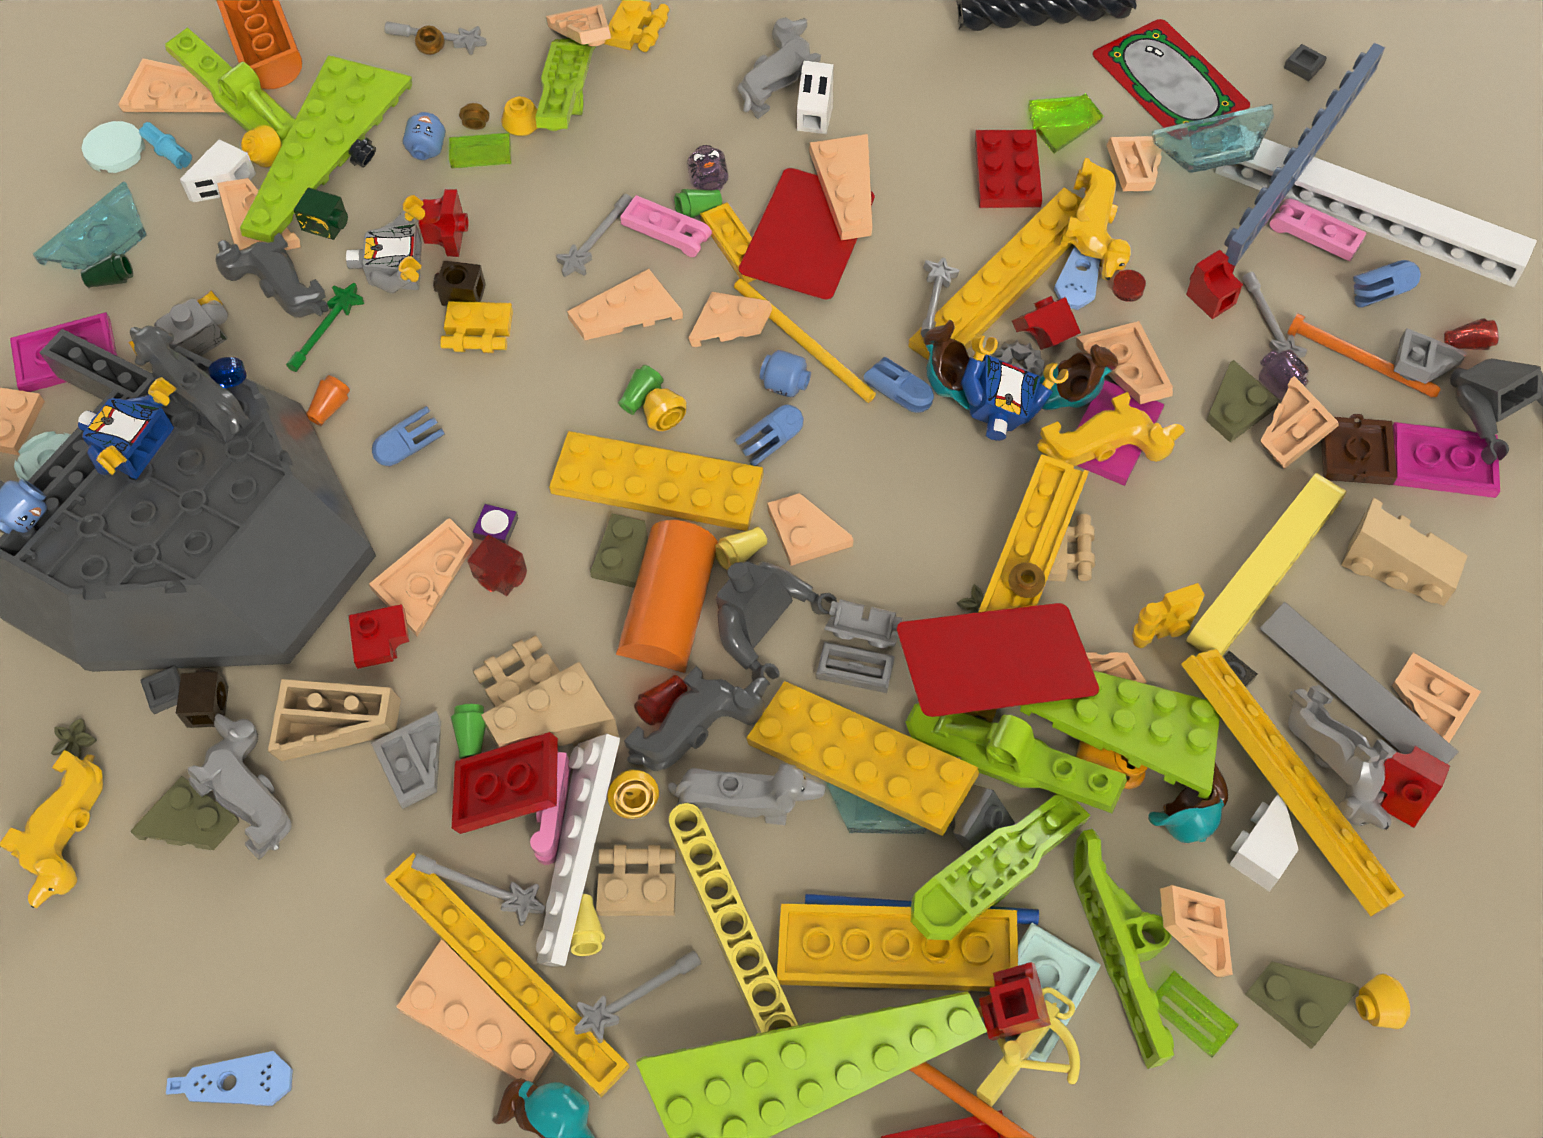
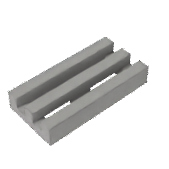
[816,642,895,693]

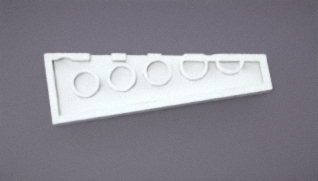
[536,734,620,967]

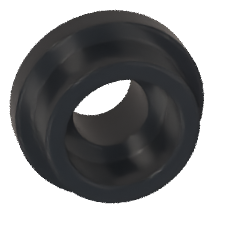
[349,138,376,168]

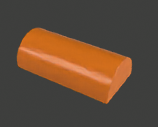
[216,0,302,89]
[616,520,718,673]

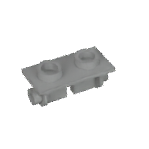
[825,599,902,648]

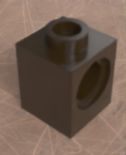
[433,261,486,306]
[176,669,229,728]

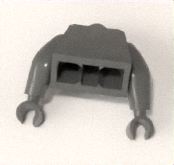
[1450,358,1543,464]
[716,561,837,686]

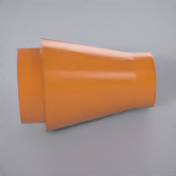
[306,375,350,426]

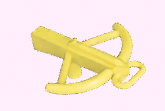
[977,987,1080,1107]

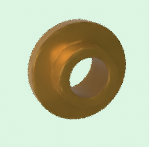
[415,25,445,55]
[459,103,490,130]
[1008,563,1045,598]

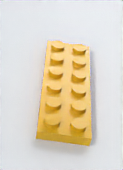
[549,431,764,531]
[747,681,979,836]
[777,904,1018,992]

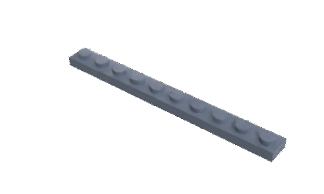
[1224,43,1385,266]

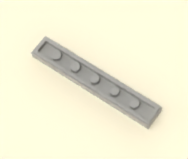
[1260,602,1459,764]

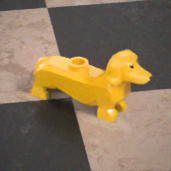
[1059,158,1131,281]
[1037,392,1185,466]
[0,750,103,908]

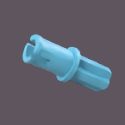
[139,122,192,169]

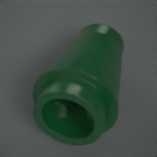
[81,253,133,288]

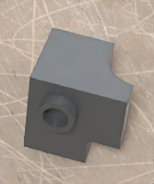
[949,784,1015,852]

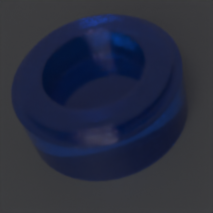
[208,357,247,388]

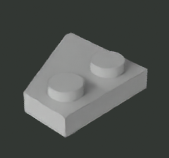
[1394,328,1467,384]
[371,711,441,809]

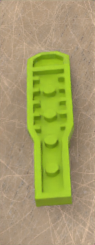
[165,27,295,144]
[535,38,596,131]
[905,703,1127,813]
[910,794,1091,940]
[1073,828,1175,1069]

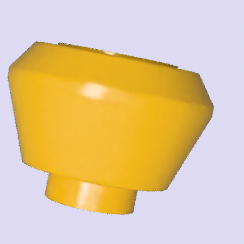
[501,96,538,136]
[241,125,282,167]
[643,388,687,431]
[607,769,659,819]
[1355,973,1410,1029]

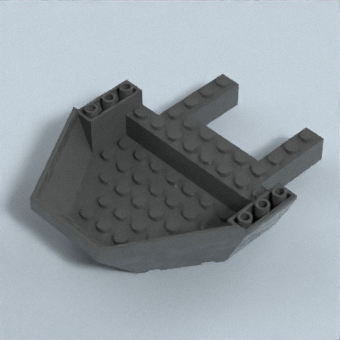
[0,329,376,672]

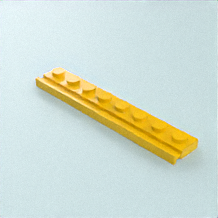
[908,188,1083,360]
[967,454,1089,722]
[1181,649,1405,917]

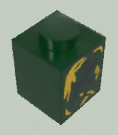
[294,188,348,240]

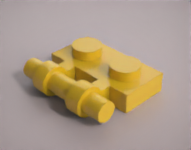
[604,0,670,52]
[441,301,513,353]
[1132,583,1205,648]

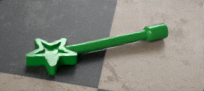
[286,283,364,372]

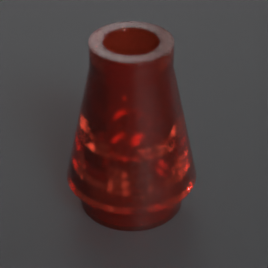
[1444,318,1499,350]
[634,675,688,726]

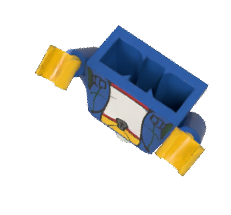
[961,334,1068,441]
[78,377,177,480]

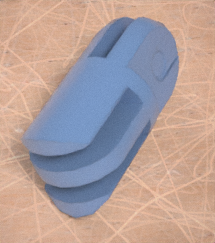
[1353,260,1421,307]
[863,357,934,413]
[735,405,804,466]
[372,406,445,466]

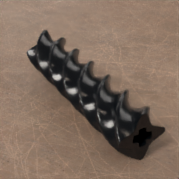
[956,0,1137,31]

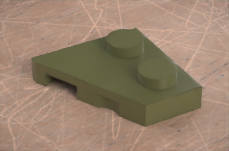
[1206,360,1280,443]
[590,513,648,588]
[130,776,240,851]
[1245,961,1359,1049]

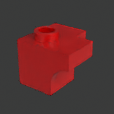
[418,189,469,257]
[1186,249,1243,319]
[1012,296,1081,350]
[348,604,409,669]
[1380,746,1450,828]
[979,962,1051,1041]

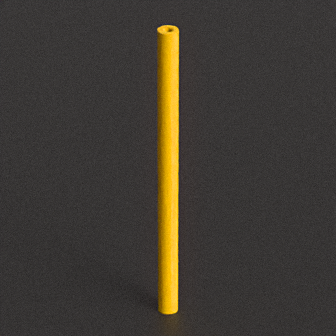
[734,278,876,403]

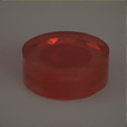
[1112,270,1146,302]

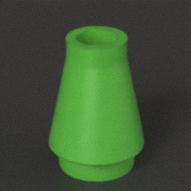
[674,189,722,218]
[618,365,664,415]
[451,704,486,759]

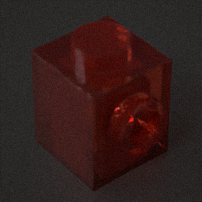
[467,534,527,596]

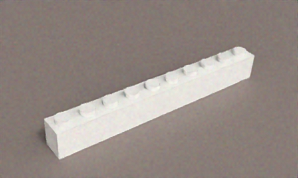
[1215,127,1537,287]

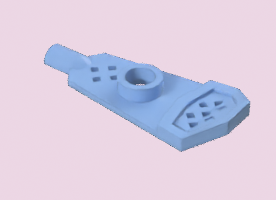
[1054,246,1100,310]
[166,1051,293,1106]

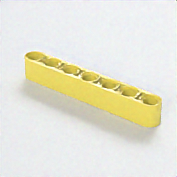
[1186,473,1347,656]
[669,803,798,1033]

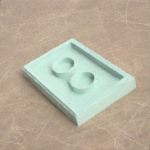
[981,923,1101,1062]

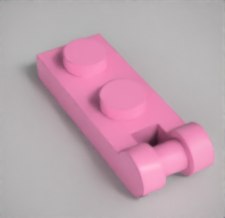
[620,195,712,257]
[1270,198,1367,261]
[530,752,571,865]

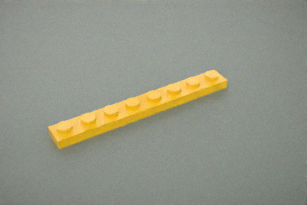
[384,853,630,1098]

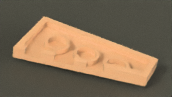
[118,58,225,112]
[809,134,872,240]
[397,939,554,1085]

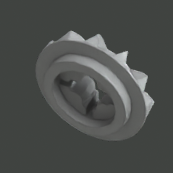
[993,340,1044,376]

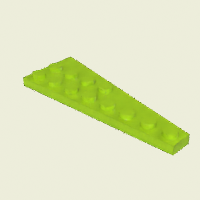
[240,55,412,243]
[1020,670,1220,799]
[636,991,987,1138]

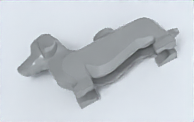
[737,17,821,119]
[1288,685,1396,830]
[188,714,292,860]
[668,764,825,825]

